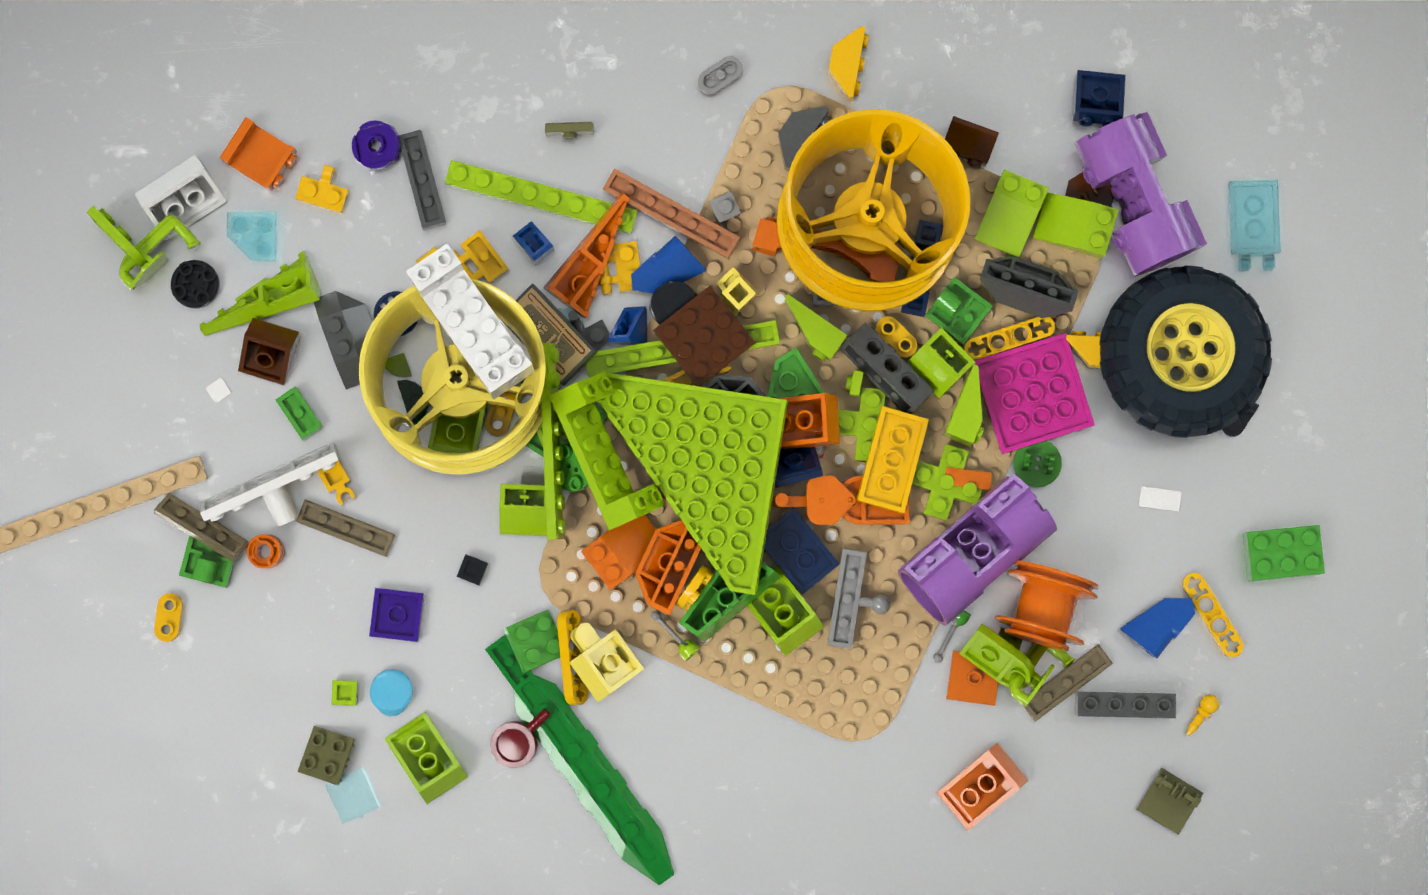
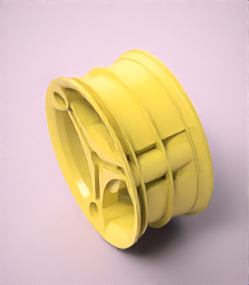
[359,279,546,475]

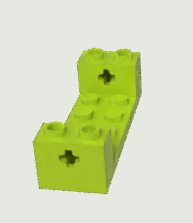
[549,371,665,530]

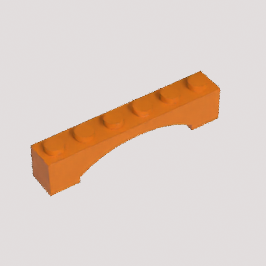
[752,217,899,282]

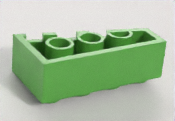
[679,562,781,642]

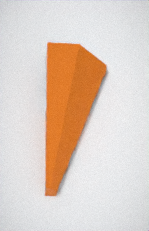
[543,193,630,318]

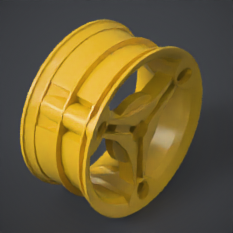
[777,109,970,311]

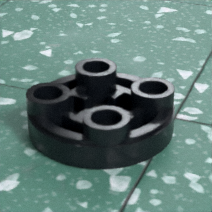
[171,260,220,309]
[649,281,697,325]

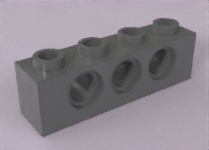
[839,322,934,414]
[1075,692,1176,718]

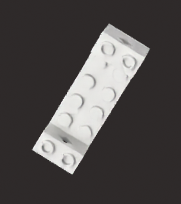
[406,243,535,400]

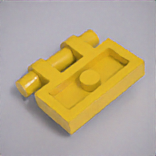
[452,230,509,284]
[599,241,640,295]

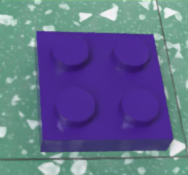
[369,588,424,642]

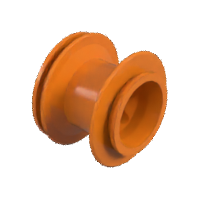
[994,560,1099,651]

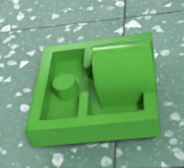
[925,277,993,345]
[179,535,234,588]

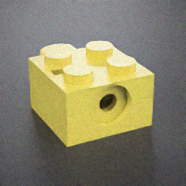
[569,623,644,702]

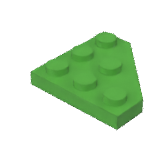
[767,348,825,398]

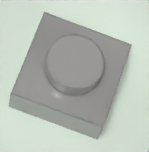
[709,192,741,224]

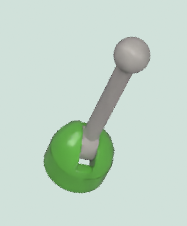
[933,611,971,663]

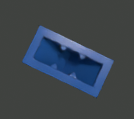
[513,221,555,265]
[608,306,647,345]

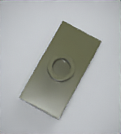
[545,122,594,140]

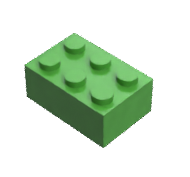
[1242,525,1325,582]

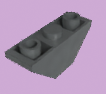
[778,106,831,172]

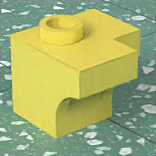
[716,267,759,316]

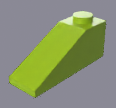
[784,294,848,362]

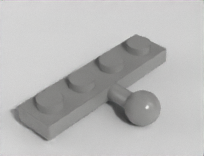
[827,549,891,649]

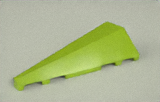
[200,251,320,336]

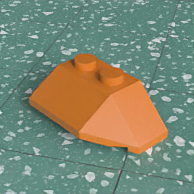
[635,520,701,616]

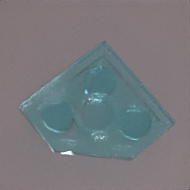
[227,212,277,261]

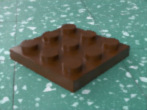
[653,285,755,387]

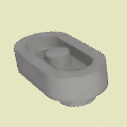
[698,56,743,95]

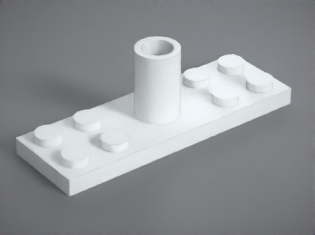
[200,442,339,526]

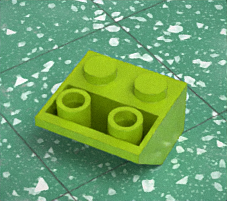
[907,327,976,398]
[499,484,547,536]

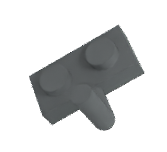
[568,311,610,350]

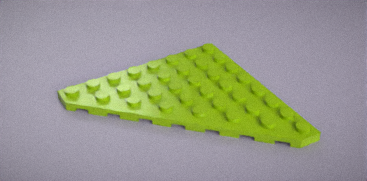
[597,371,788,595]

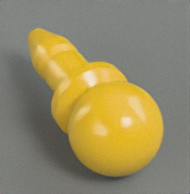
[1187,694,1220,735]

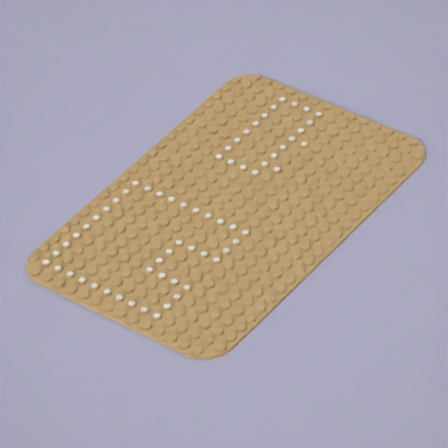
[539,85,1101,742]

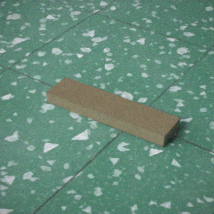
[154,493,248,562]
[296,499,396,557]
[1022,644,1113,722]

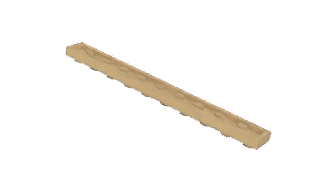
[0,456,208,554]

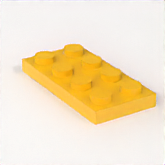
[856,406,929,514]

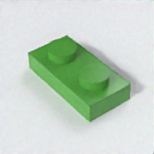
[275,386,323,440]

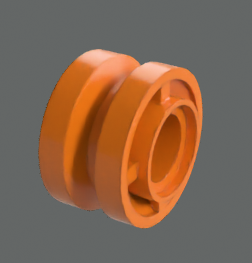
[247,534,284,568]

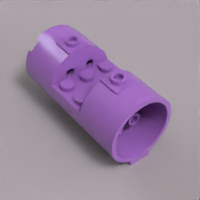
[1074,112,1207,277]
[898,474,1057,626]

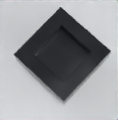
[457,554,489,586]

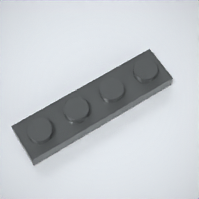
[399,130,446,229]

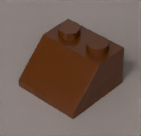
[945,116,999,168]
[238,318,299,385]

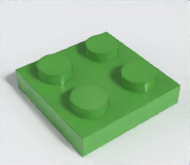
[503,610,560,674]

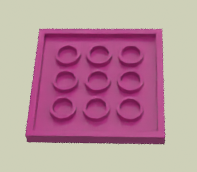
[974,333,1095,455]

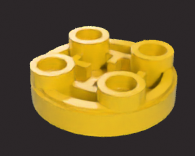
[675,564,714,611]

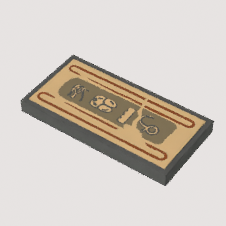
[502,283,598,386]

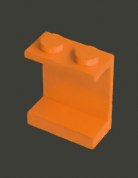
[219,117,297,191]

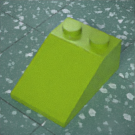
[974,169,1049,258]
[1032,192,1119,259]
[943,365,984,447]
[428,382,488,453]
[747,565,824,657]
[384,712,468,804]

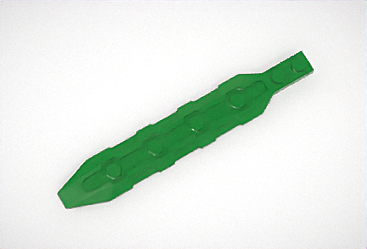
[485,635,674,885]

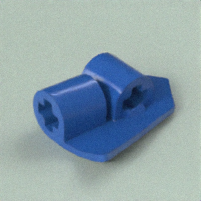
[631,236,706,293]
[1120,598,1195,659]

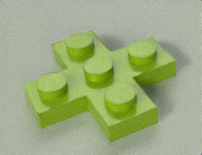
[838,387,885,462]
[912,444,983,521]

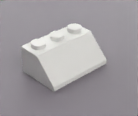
[135,154,227,241]

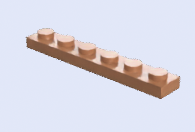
[603,168,741,260]

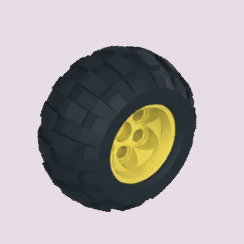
[1099,265,1272,438]

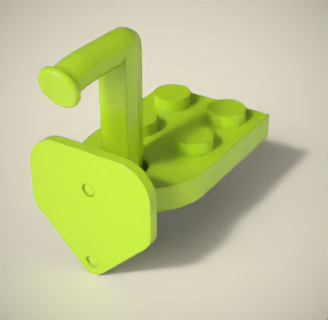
[87,205,201,291]
[959,624,1075,707]

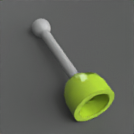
[651,611,700,661]

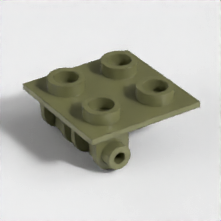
[297,726,355,786]
[1136,768,1203,835]

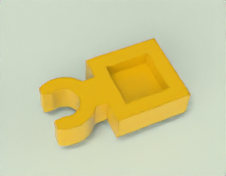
[317,461,356,505]

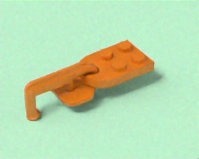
[771,476,910,525]

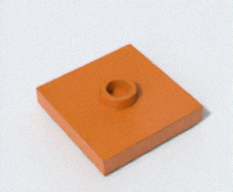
[946,651,998,706]

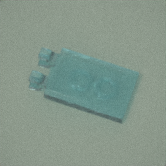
[1228,180,1281,271]

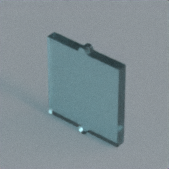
[325,768,379,824]

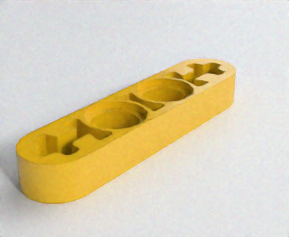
[963,317,1055,361]
[1182,573,1244,657]
[557,610,588,705]

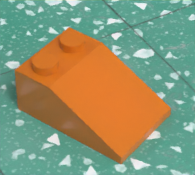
[778,393,840,449]
[581,515,656,591]
[937,743,1029,830]

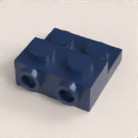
[1073,70,1126,126]

